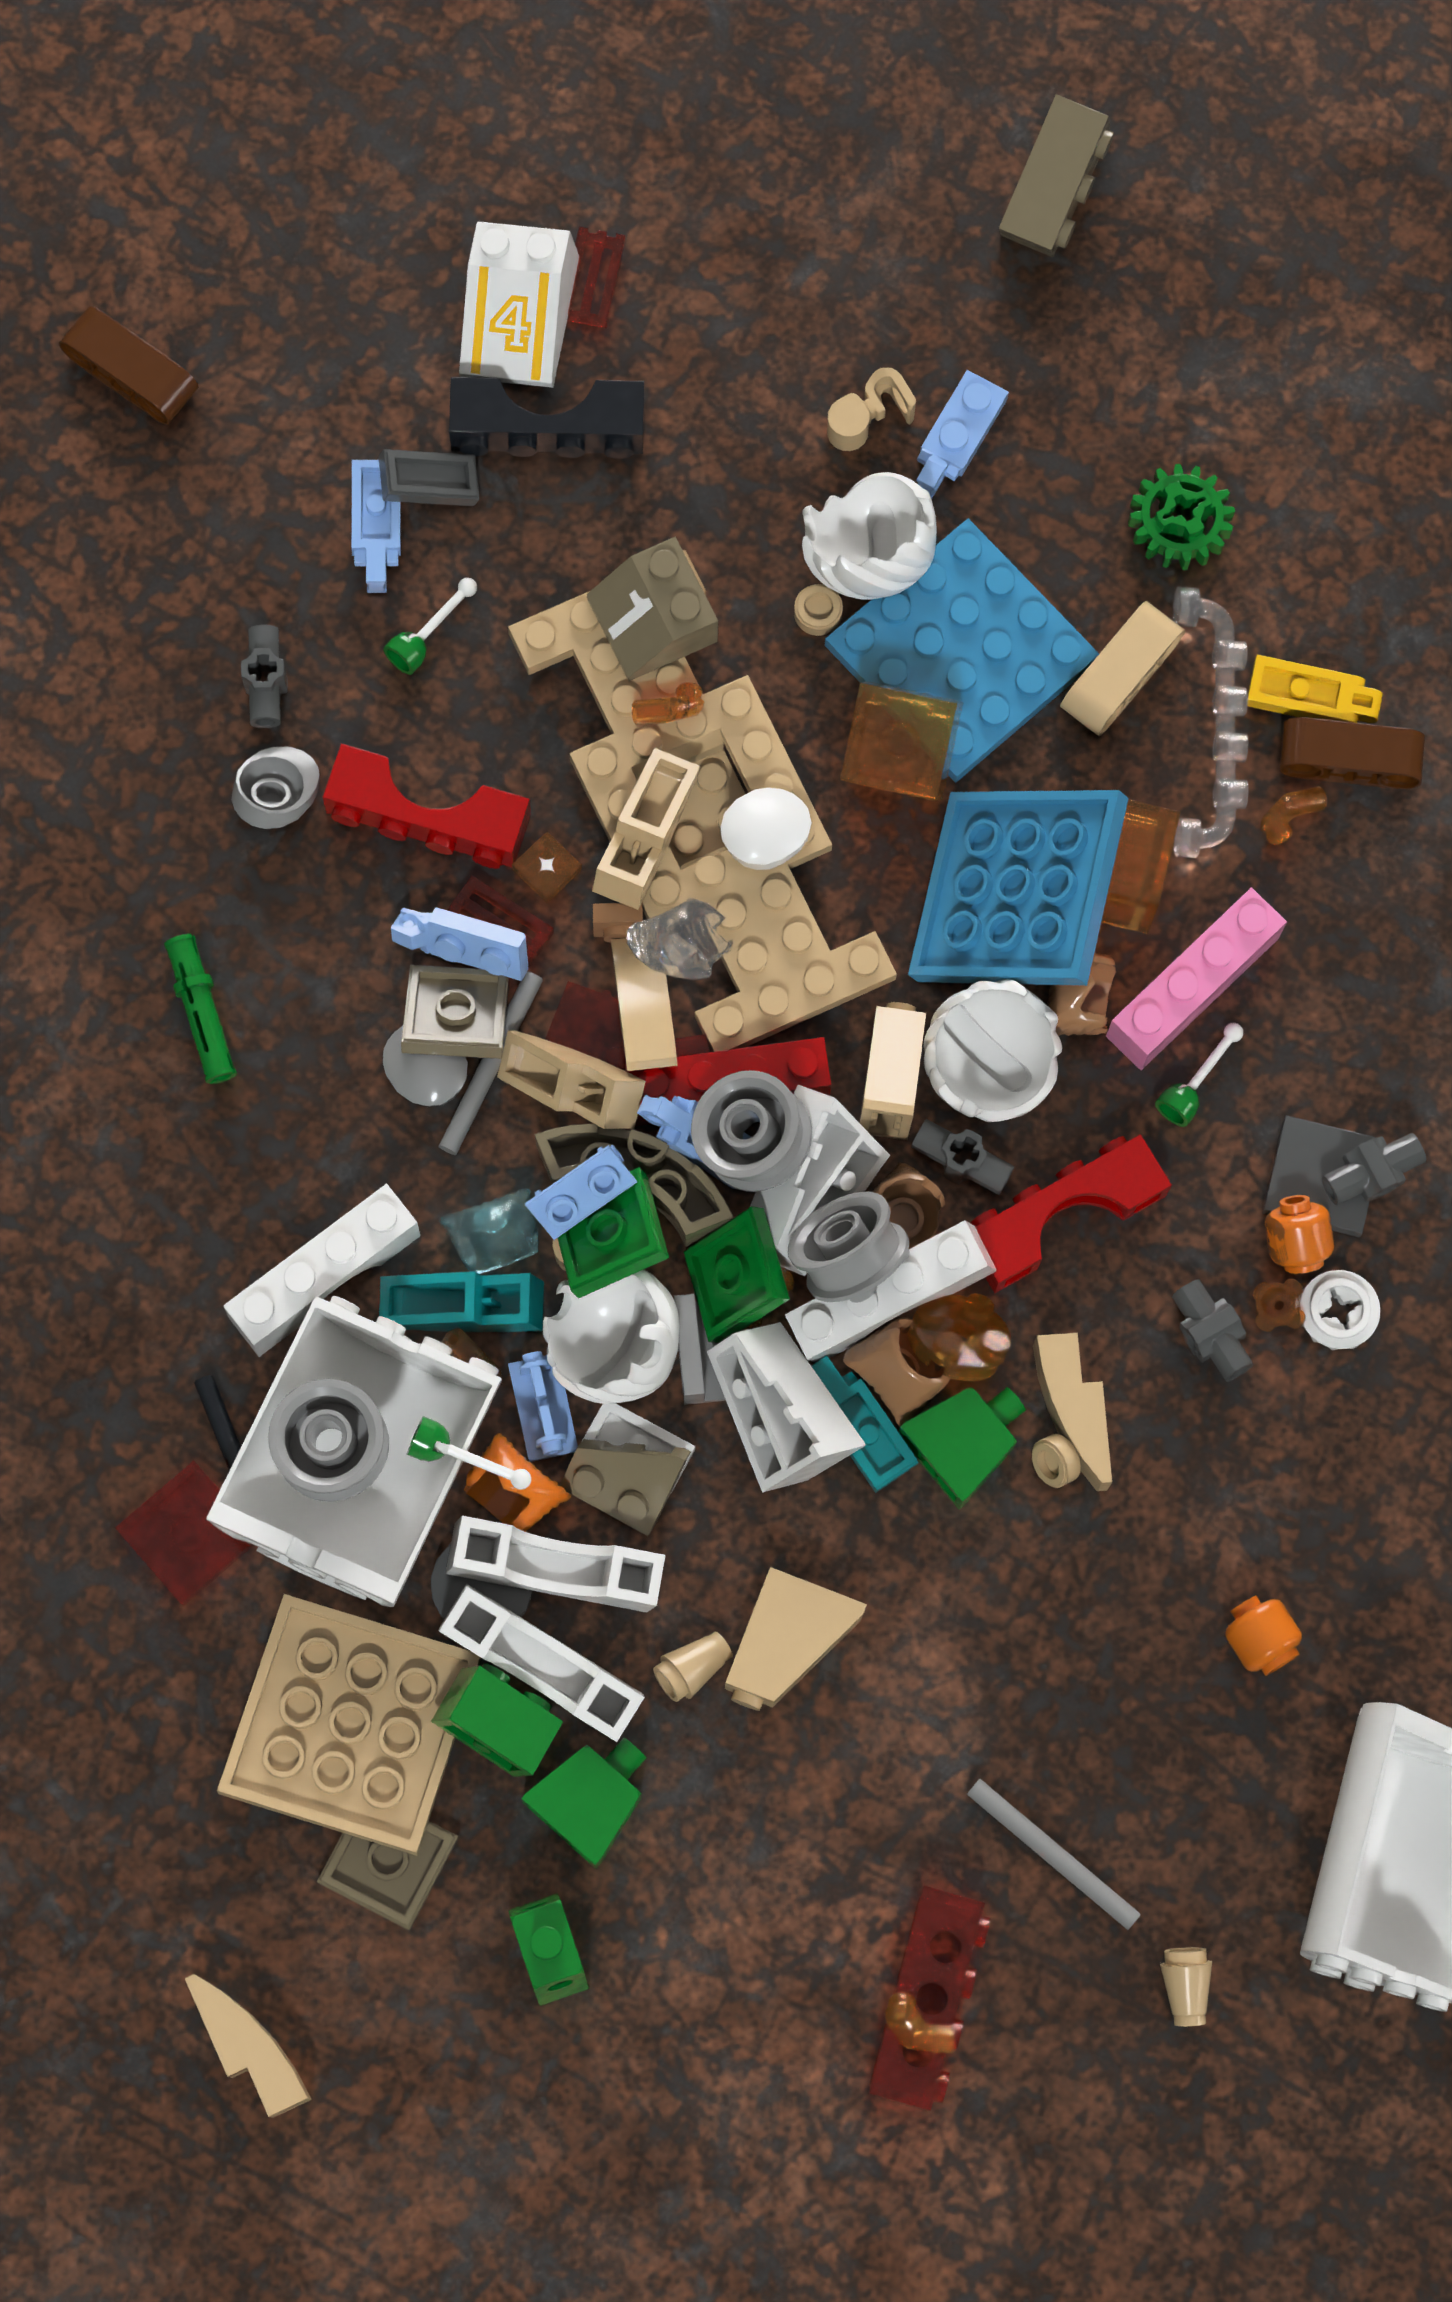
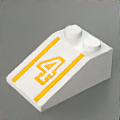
[459,222,580,388]

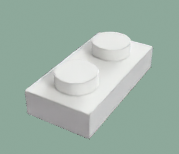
[582,1403,696,1493]

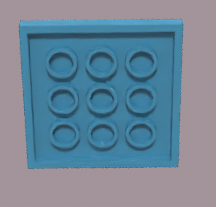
[824,518,1099,783]
[908,790,1129,986]

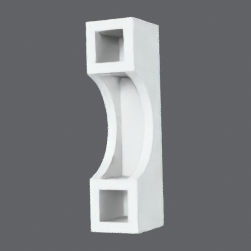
[223,1183,421,1357]
[785,1220,997,1363]
[446,1516,665,1612]
[439,1584,645,1742]

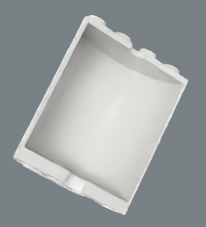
[206,1296,502,1607]
[1300,1702,1452,2012]

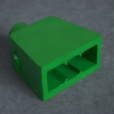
[899,1387,1026,1510]
[521,1737,647,1869]
[508,1893,589,2006]

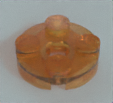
[908,1293,1011,1381]

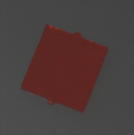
[545,981,626,1069]

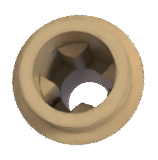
[653,1631,733,1702]
[1160,1947,1212,2027]

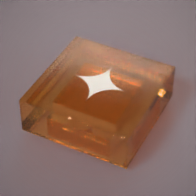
[512,832,582,903]

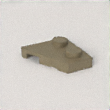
[559,1439,691,1536]

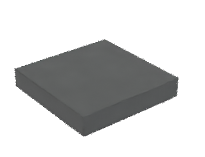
[1262,1115,1377,1237]

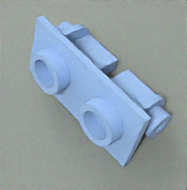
[525,1144,637,1240]
[508,1351,578,1462]

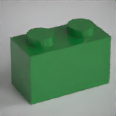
[431,1664,563,1777]

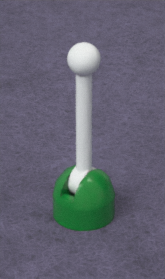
[383,578,477,675]
[1155,1023,1243,1127]
[407,1416,531,1490]

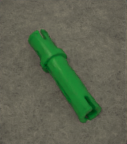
[164,934,237,1084]

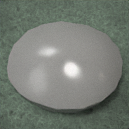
[231,746,320,829]
[383,1026,468,1107]

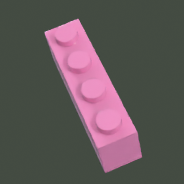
[1106,887,1287,1070]

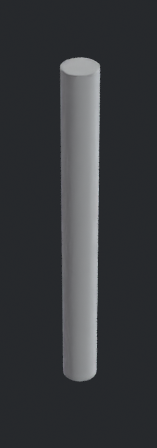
[439,971,543,1155]
[967,1779,1141,1930]

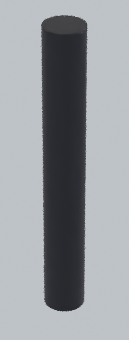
[194,1375,241,1471]

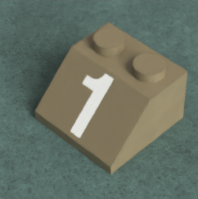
[587,536,718,681]

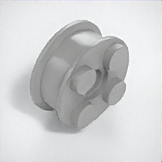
[691,1070,812,1192]
[788,1192,910,1303]
[268,1379,389,1502]

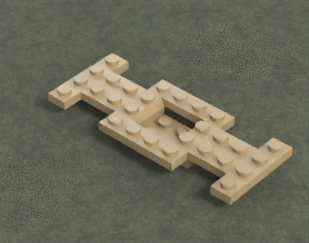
[508,550,897,1052]

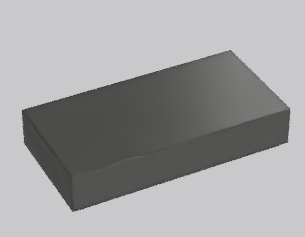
[378,449,480,506]

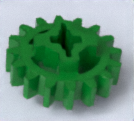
[1128,464,1235,570]

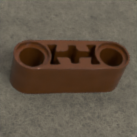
[59,306,199,425]
[1280,717,1425,789]

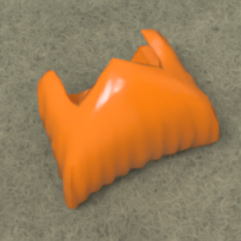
[464,1433,572,1532]

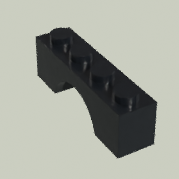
[449,377,644,459]

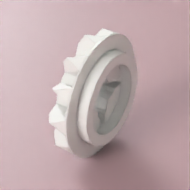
[1298,1270,1380,1351]

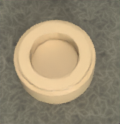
[794,584,843,636]
[1032,1434,1081,1488]

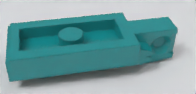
[811,1356,919,1493]

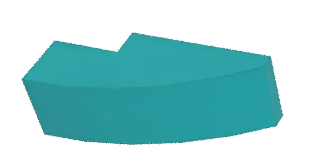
[379,1271,544,1332]

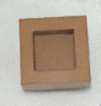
[593,903,643,943]

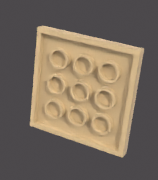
[217,1594,481,1856]

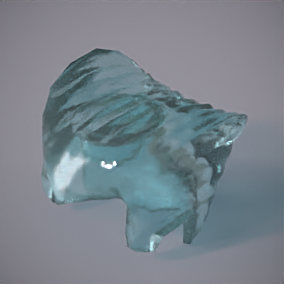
[439,1188,539,1274]

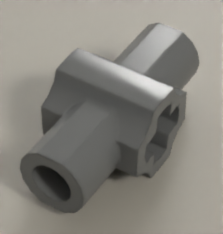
[241,625,288,728]
[911,1119,1015,1195]
[1322,1133,1427,1205]
[1172,1279,1254,1382]

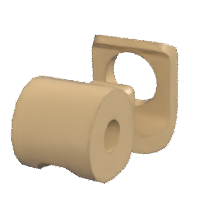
[827,368,916,451]

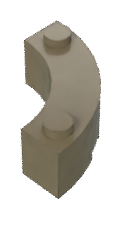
[534,1124,733,1247]

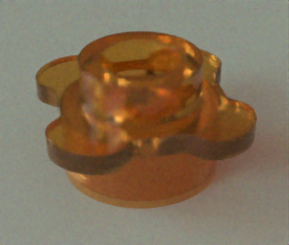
[1253,1279,1306,1332]

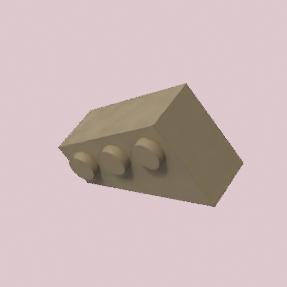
[999,94,1114,257]

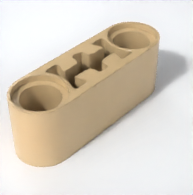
[1060,601,1185,736]

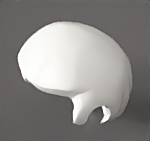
[802,472,937,599]
[924,979,1062,1122]
[543,1270,680,1404]

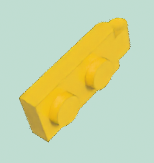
[1245,654,1383,723]

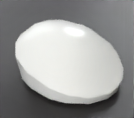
[720,788,812,870]

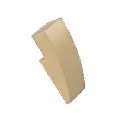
[592,748,700,910]
[611,934,678,1071]
[497,1030,646,1129]
[1033,1333,1112,1491]
[185,1974,312,2118]

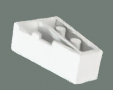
[750,1085,890,1276]
[707,1322,866,1492]

